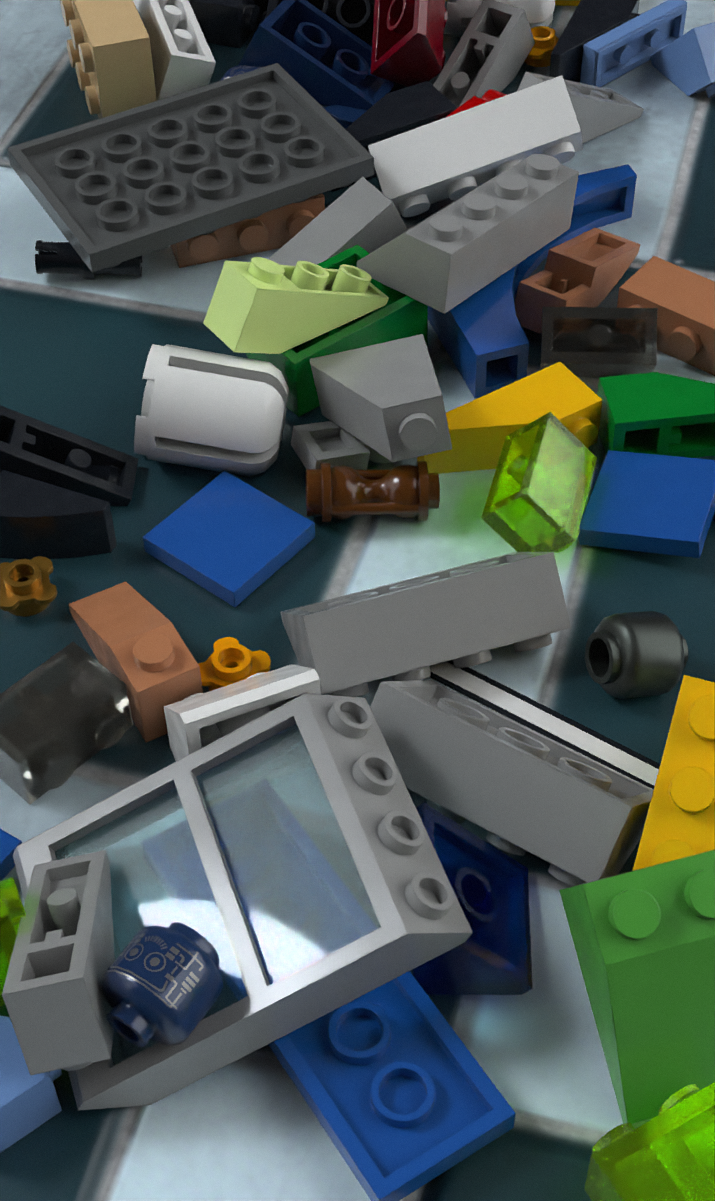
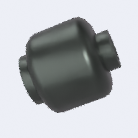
[585,611,688,699]

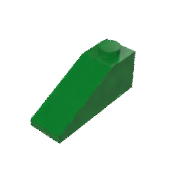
[597,372,715,458]

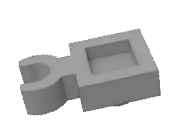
[291,421,392,470]

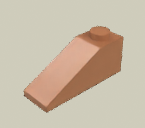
[68,582,203,742]

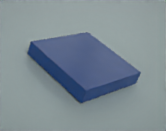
[577,450,715,558]
[143,470,315,607]

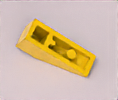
[417,362,602,474]

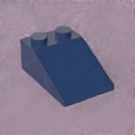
[238,0,396,110]

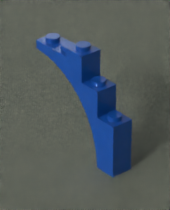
[428,164,637,398]

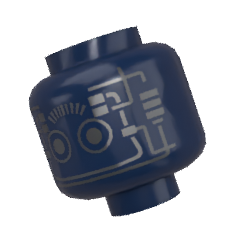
[102,922,223,1047]

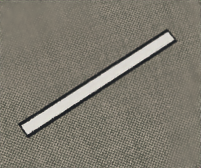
[429,660,660,789]

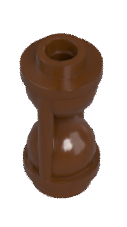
[306,461,440,523]

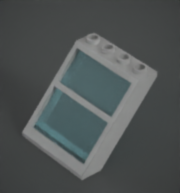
[13,693,473,1111]

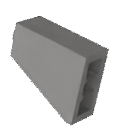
[269,176,408,266]
[310,334,452,462]

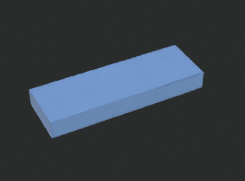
[580,0,687,87]

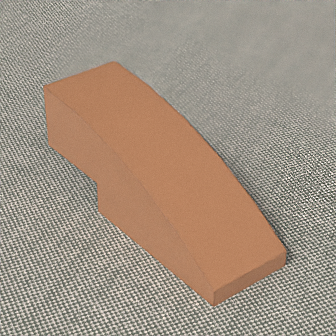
[514,228,640,341]

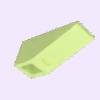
[203,257,389,354]

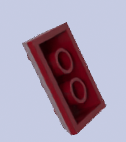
[370,0,448,87]

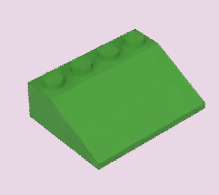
[559,849,715,1125]

